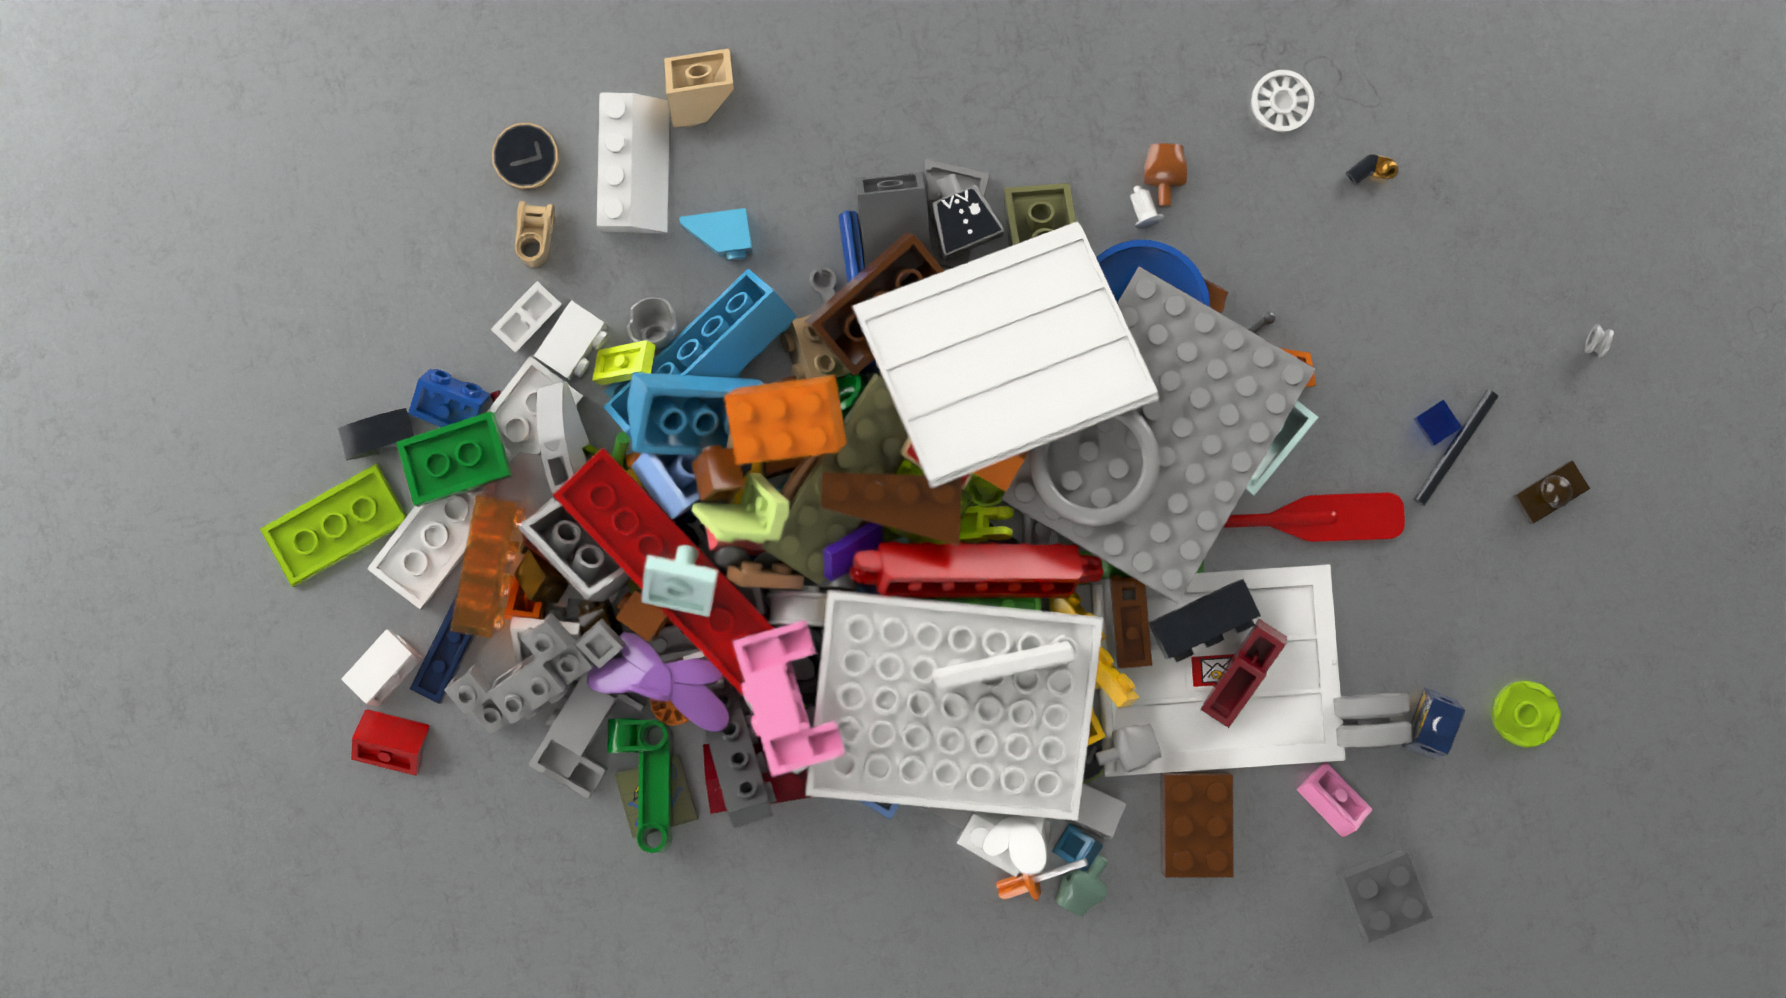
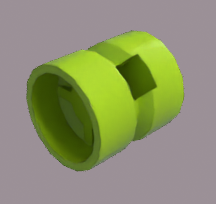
[964,473,1006,507]

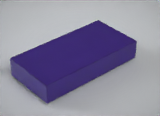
[823,522,883,582]

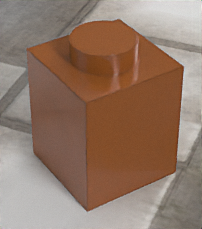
[691,445,745,502]
[615,590,670,642]

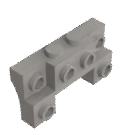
[444,613,595,734]
[528,656,650,799]

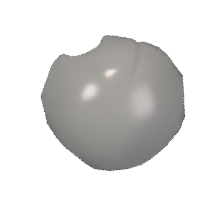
[627,297,678,350]

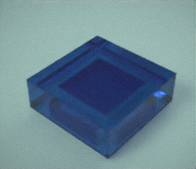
[1414,399,1462,446]

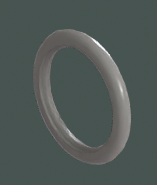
[1030,409,1160,526]

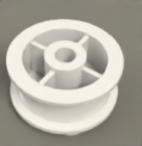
[765,586,828,632]

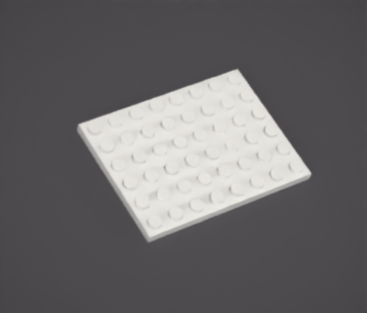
[806,590,1103,821]

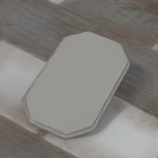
[495,452,557,525]

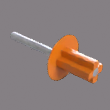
[996,858,1088,901]

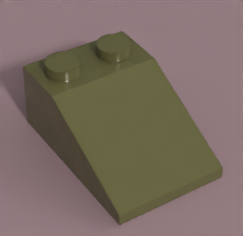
[1004,183,1076,247]

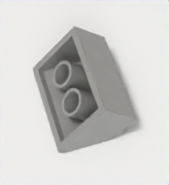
[518,501,631,602]

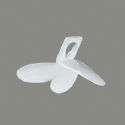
[983,815,1053,874]

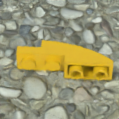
[1049,592,1140,708]

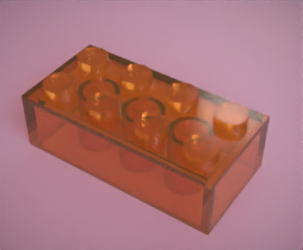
[450,493,526,638]

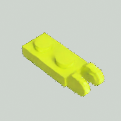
[922,506,1014,544]

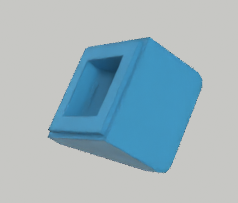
[1052,823,1103,871]

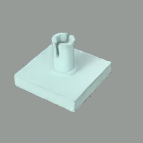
[642,545,718,617]

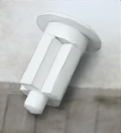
[1130,186,1164,228]

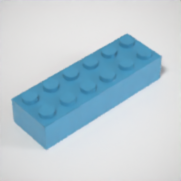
[603,268,797,438]

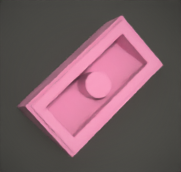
[1297,762,1373,837]

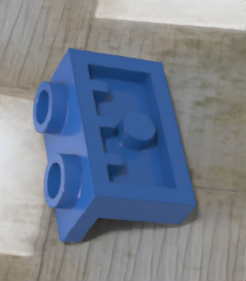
[408,369,490,427]

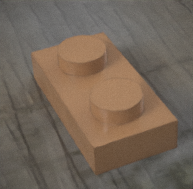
[726,561,804,590]

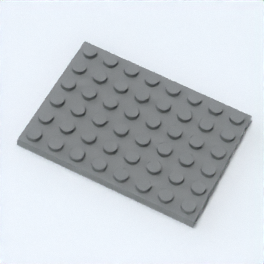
[1001,267,1315,604]

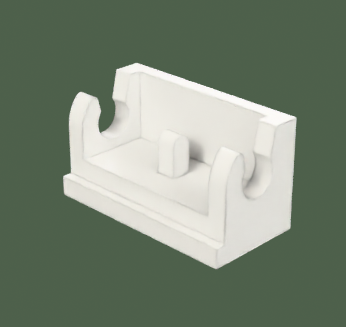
[491,281,562,353]
[341,629,424,707]

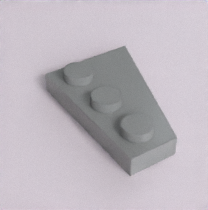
[925,158,989,269]

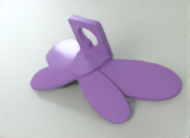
[587,632,729,732]

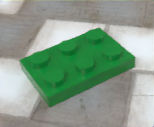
[396,411,513,507]

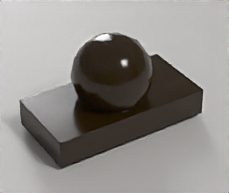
[1513,460,1590,524]

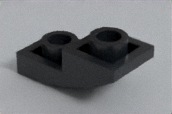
[338,408,414,461]

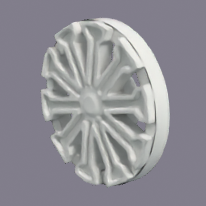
[1251,70,1314,133]

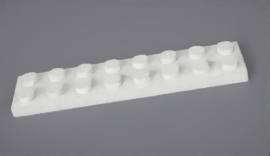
[367,356,584,609]

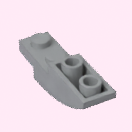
[536,380,589,494]

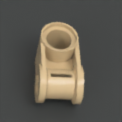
[515,201,555,268]

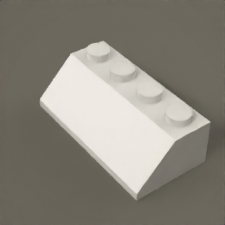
[597,93,670,233]

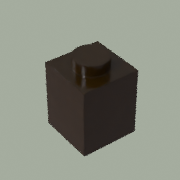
[514,549,570,603]

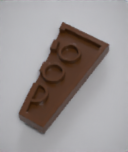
[821,472,962,546]

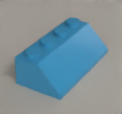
[627,372,764,455]

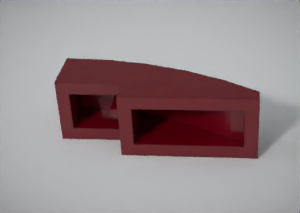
[1200,619,1287,728]

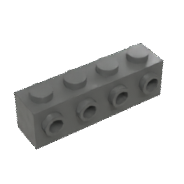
[705,685,776,828]

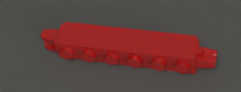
[849,542,1103,598]

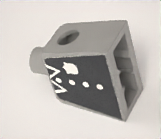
[932,174,1004,260]

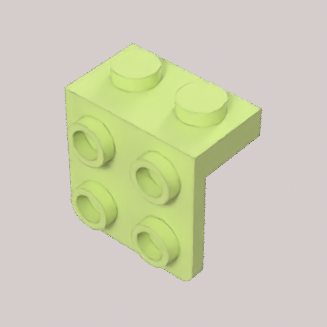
[692,473,789,543]

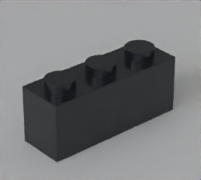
[1149,579,1261,662]

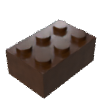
[1160,772,1234,878]

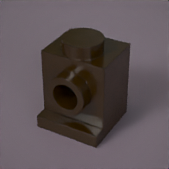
[577,598,623,636]

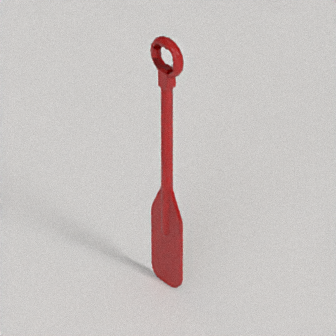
[1223,492,1405,542]

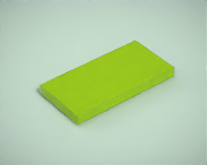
[260,463,408,587]

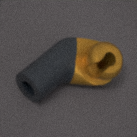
[1346,154,1399,185]

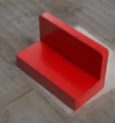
[351,709,429,776]

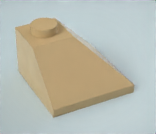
[664,48,734,128]

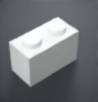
[534,301,609,381]

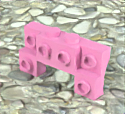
[733,620,846,776]

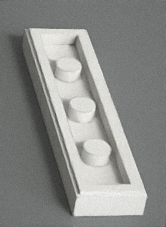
[933,641,1075,690]

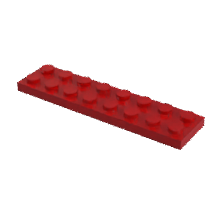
[552,447,775,695]

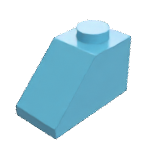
[679,208,753,261]

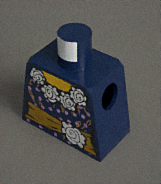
[1402,688,1465,759]

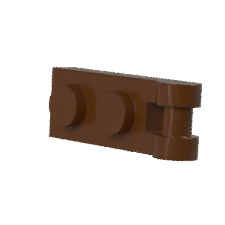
[1109,574,1152,669]

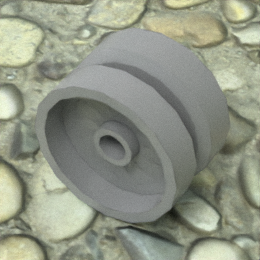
[1333,693,1413,748]

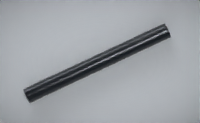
[1413,389,1499,506]

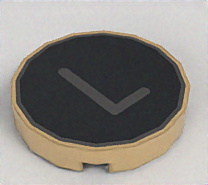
[492,123,559,190]

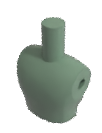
[1054,854,1109,916]

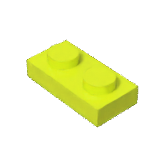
[592,340,656,385]

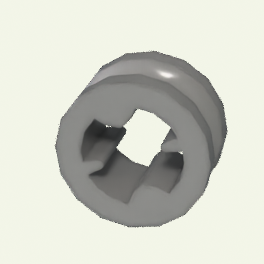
[1584,324,1614,358]

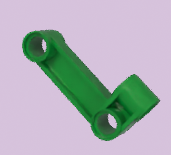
[607,718,673,854]

